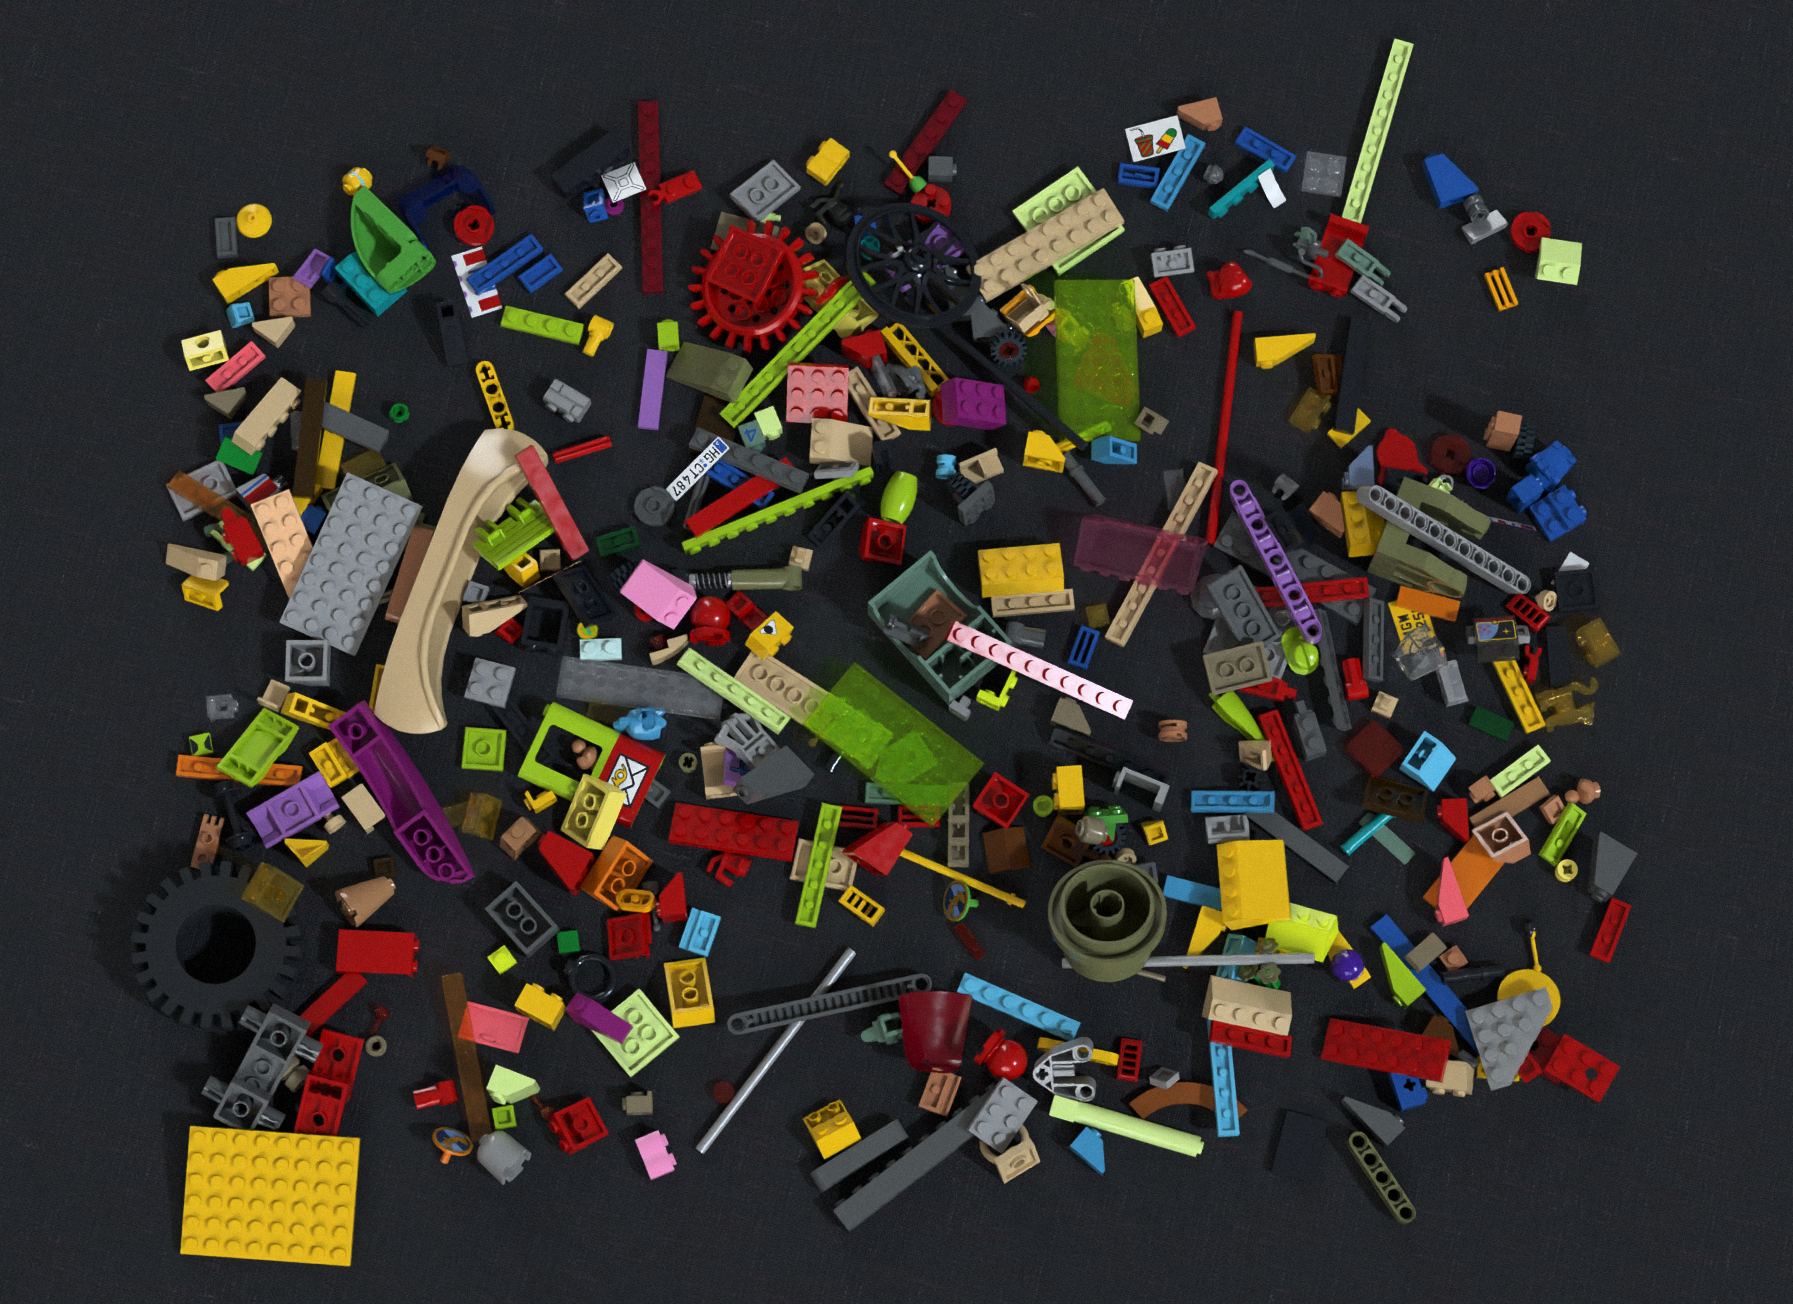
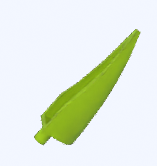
[1209,691,1274,763]

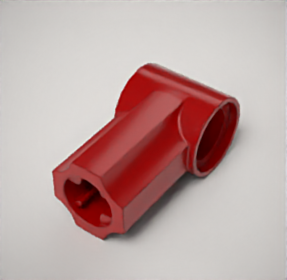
[1341,658,1369,701]
[413,1080,458,1110]

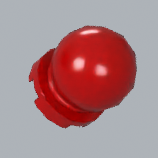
[689,596,731,646]
[973,1027,1028,1080]

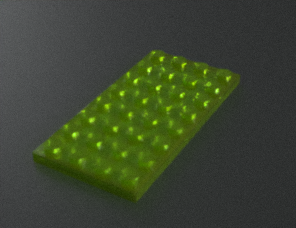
[1054,280,1141,442]
[803,662,984,827]

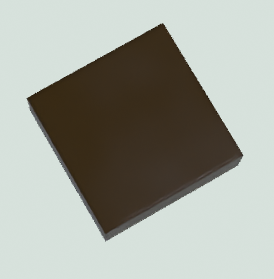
[373,857,397,879]

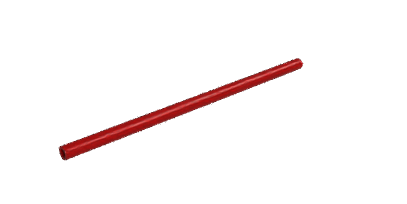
[1205,311,1243,546]

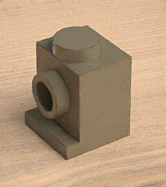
[1134,407,1169,435]
[622,1091,653,1116]

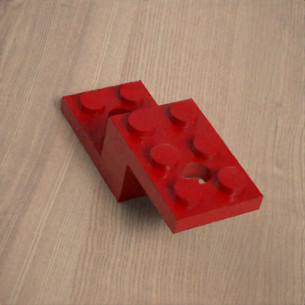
[1529,1027,1620,1103]
[294,1029,365,1136]

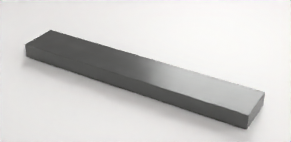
[1241,811,1349,883]

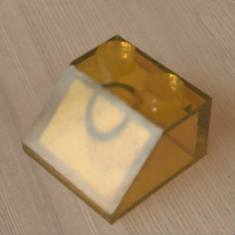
[241,862,304,923]

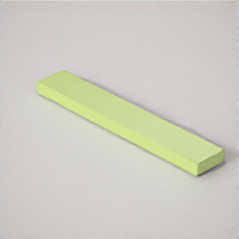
[677,648,791,735]

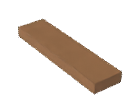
[1468,776,1550,829]

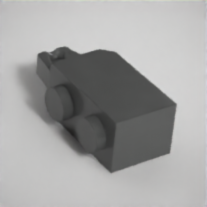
[1293,700,1327,761]

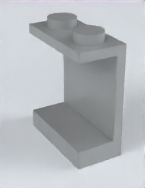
[1112,767,1170,813]

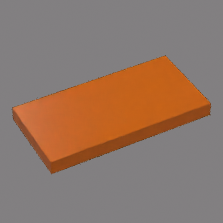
[1422,835,1505,924]

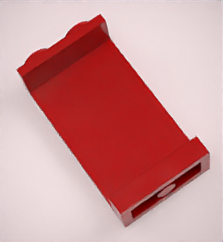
[1307,214,1369,298]
[336,929,420,978]

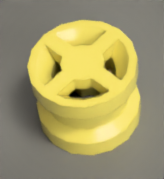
[1555,859,1578,883]

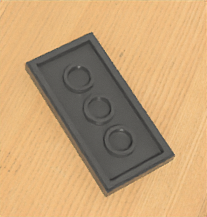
[1205,565,1281,646]

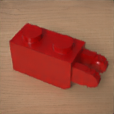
[221,508,264,567]

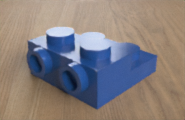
[1528,485,1587,543]

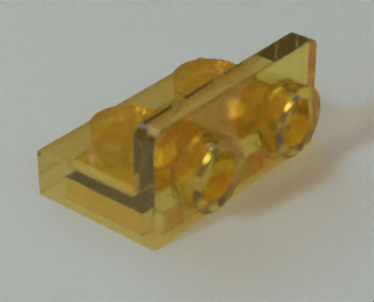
[1288,387,1332,434]
[461,793,502,841]

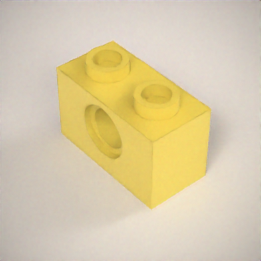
[181,330,229,371]

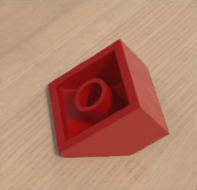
[656,872,688,923]

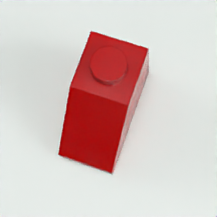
[1436,798,1469,843]

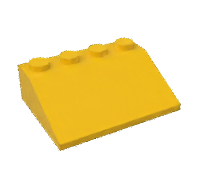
[1217,840,1291,930]

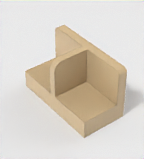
[958,448,1004,484]
[341,784,385,834]

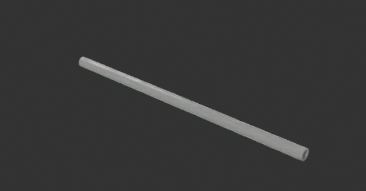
[696,948,856,1154]
[1062,953,1314,969]

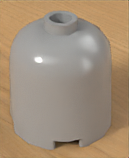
[477,1131,531,1185]

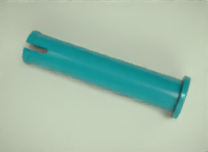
[1340,813,1395,856]

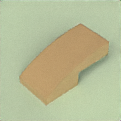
[649,634,689,666]

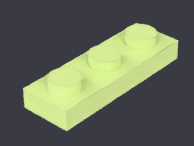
[1490,745,1551,798]

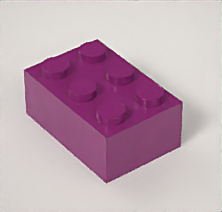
[941,377,1006,431]

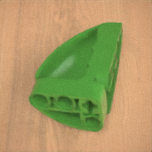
[351,185,436,293]

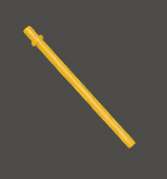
[900,849,1026,909]

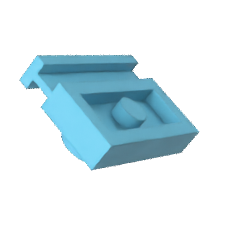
[679,907,721,957]

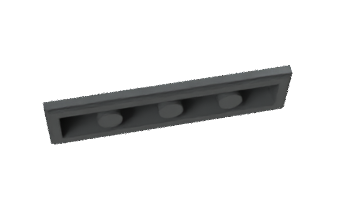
[322,402,389,453]

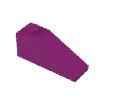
[565,993,633,1044]

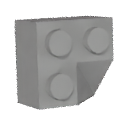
[285,640,331,686]

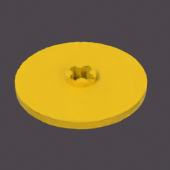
[1497,969,1560,1027]

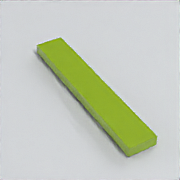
[795,803,842,929]

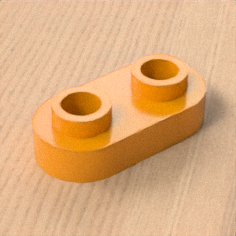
[616,889,657,913]

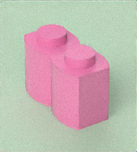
[635,1130,677,1180]

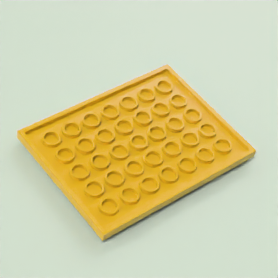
[180,1125,360,1266]

